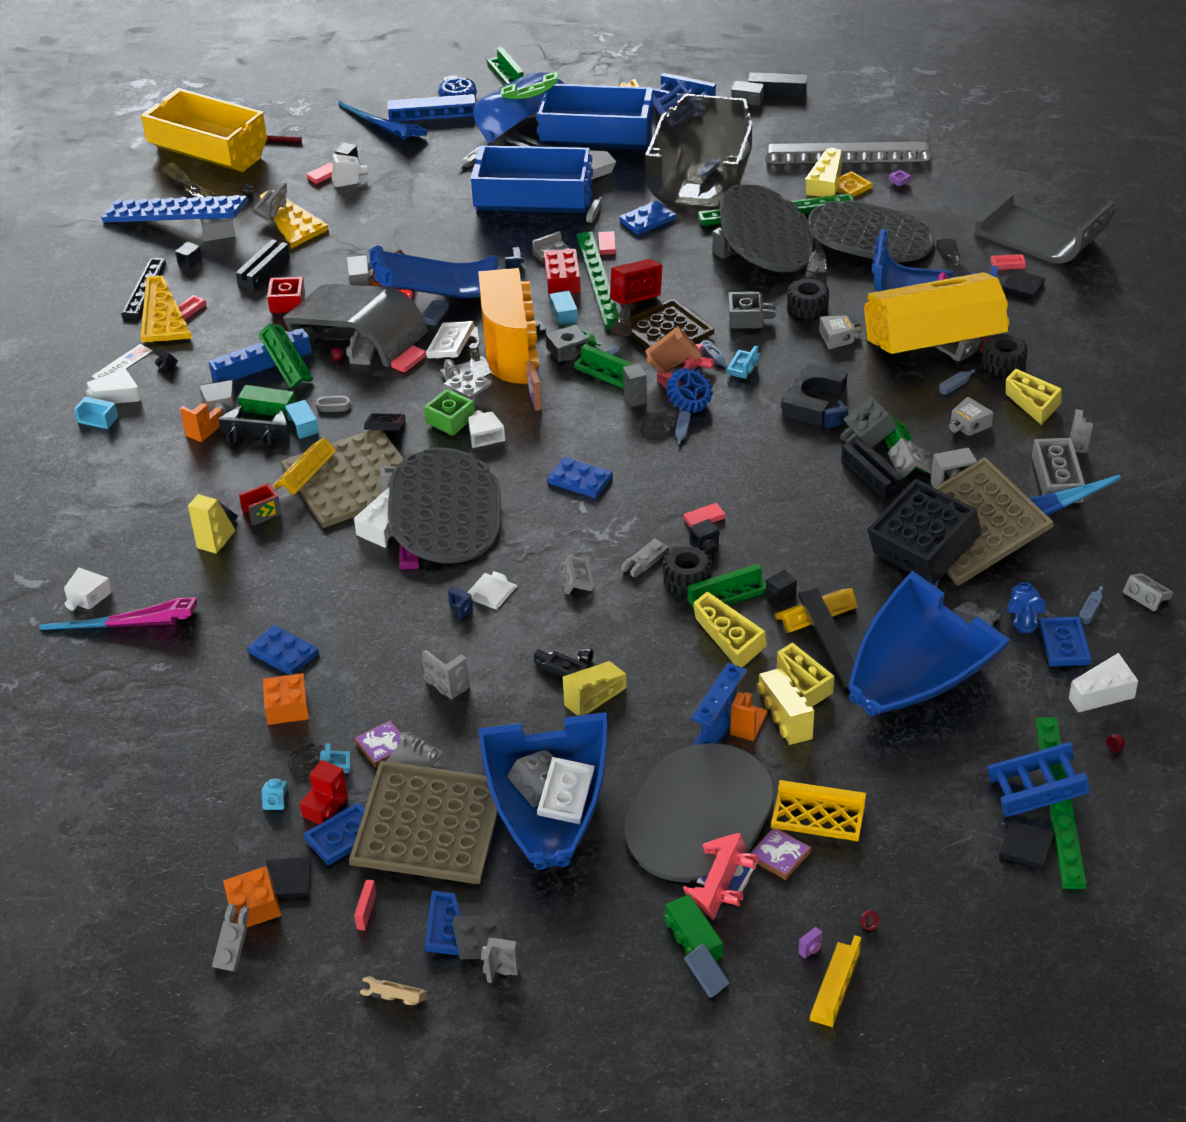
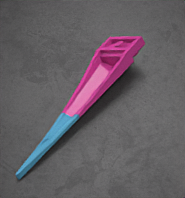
[39,597,198,630]

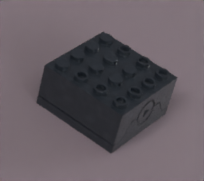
[867,479,982,585]

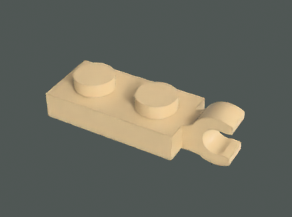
[360,976,427,1005]

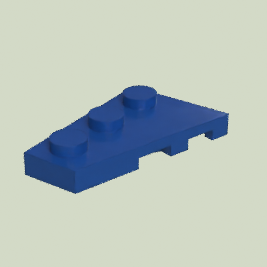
[424,891,460,955]

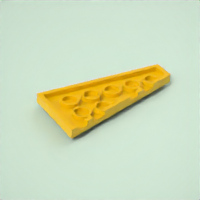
[259,190,329,249]
[141,275,192,342]

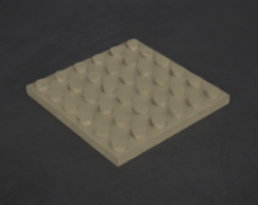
[281,430,403,528]
[935,457,1054,586]
[349,761,498,884]

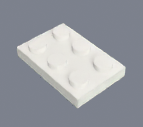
[426,321,475,359]
[537,757,595,824]

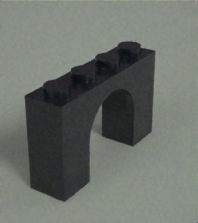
[780,362,848,426]

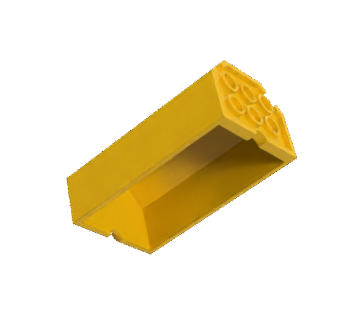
[141,88,267,172]
[864,272,1009,354]

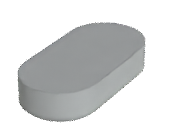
[315,396,351,412]

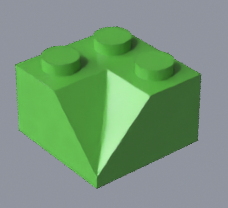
[424,389,475,436]

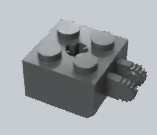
[729,292,776,329]
[840,396,898,448]

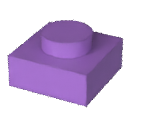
[889,170,911,186]
[799,927,822,959]

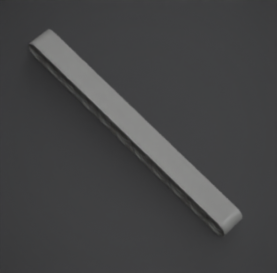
[765,142,931,164]

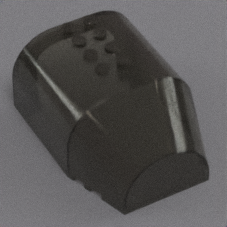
[645,94,753,210]

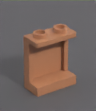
[645,326,701,373]

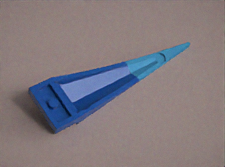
[338,101,428,140]
[1029,475,1121,516]

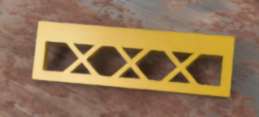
[272,437,336,495]
[774,588,858,633]
[810,935,861,1027]

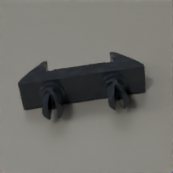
[219,406,289,446]

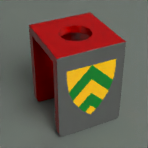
[239,483,281,525]

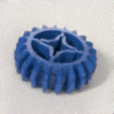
[438,77,477,97]
[666,367,713,414]

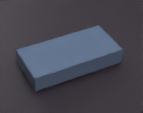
[422,300,449,326]
[684,944,729,998]

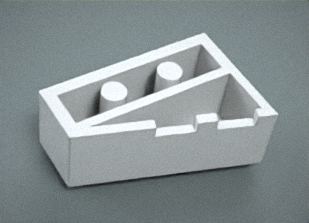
[354,487,393,548]
[1069,653,1138,712]

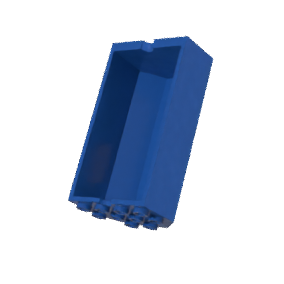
[536,84,653,150]
[471,146,593,213]

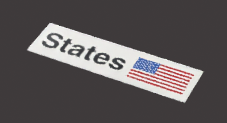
[91,344,153,379]

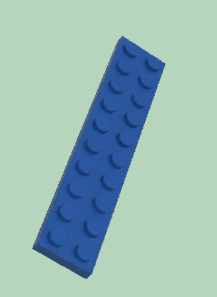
[101,195,248,222]

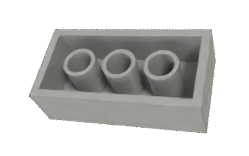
[1032,438,1085,503]

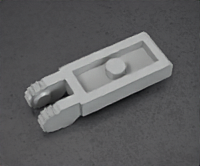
[621,538,669,577]
[212,904,249,972]

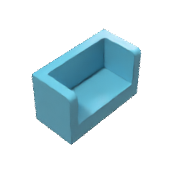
[550,291,578,326]
[74,397,118,429]
[285,400,319,439]

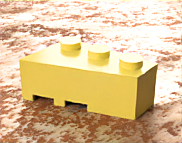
[1006,369,1062,425]
[188,494,235,554]
[777,643,834,707]
[563,661,626,716]

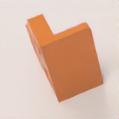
[180,403,223,442]
[730,692,767,741]

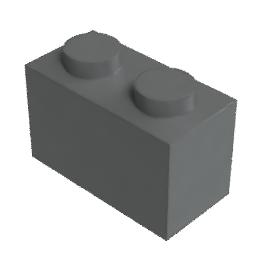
[731,81,764,106]
[623,363,647,407]

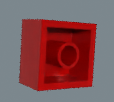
[267,277,305,314]

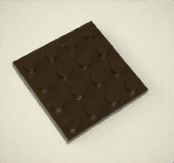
[620,298,715,349]

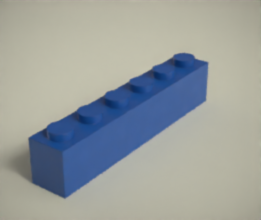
[388,94,475,122]
[208,328,311,383]

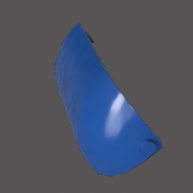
[473,72,565,143]
[369,245,498,299]

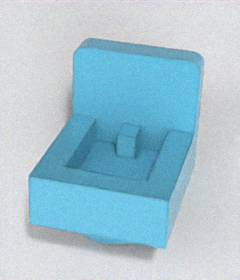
[320,743,350,773]
[262,779,288,810]

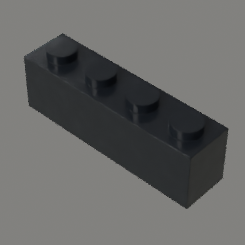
[748,72,807,96]

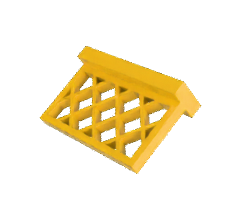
[771,780,866,841]

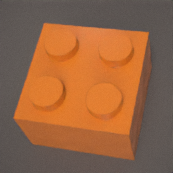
[263,673,309,725]
[223,866,281,927]

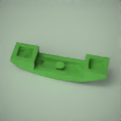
[501,71,558,99]

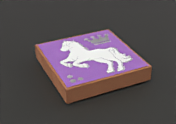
[527,362,542,411]
[354,720,402,768]
[750,828,811,880]

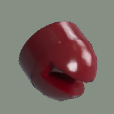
[331,348,344,362]
[1106,734,1125,752]
[861,910,879,930]

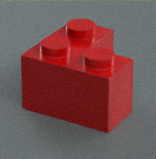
[300,760,348,824]

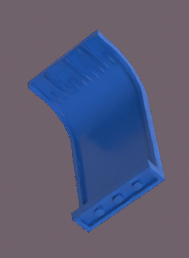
[872,229,998,292]

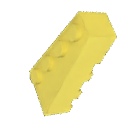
[805,148,842,197]
[693,592,767,667]
[757,668,814,745]

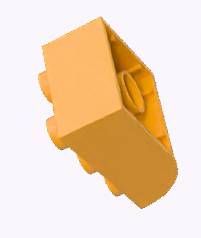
[478,268,539,384]

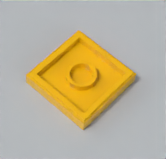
[837,171,873,197]

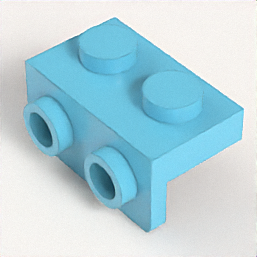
[726,346,760,379]

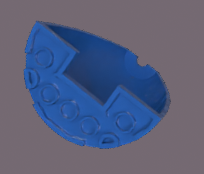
[849,571,1010,717]
[479,712,607,869]

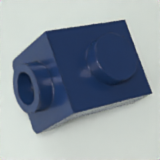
[505,247,524,272]
[823,401,849,428]
[448,586,473,619]

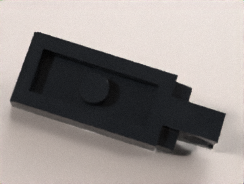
[534,649,589,677]

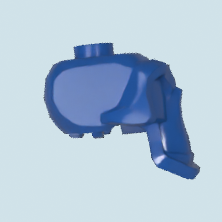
[1006,583,1046,633]

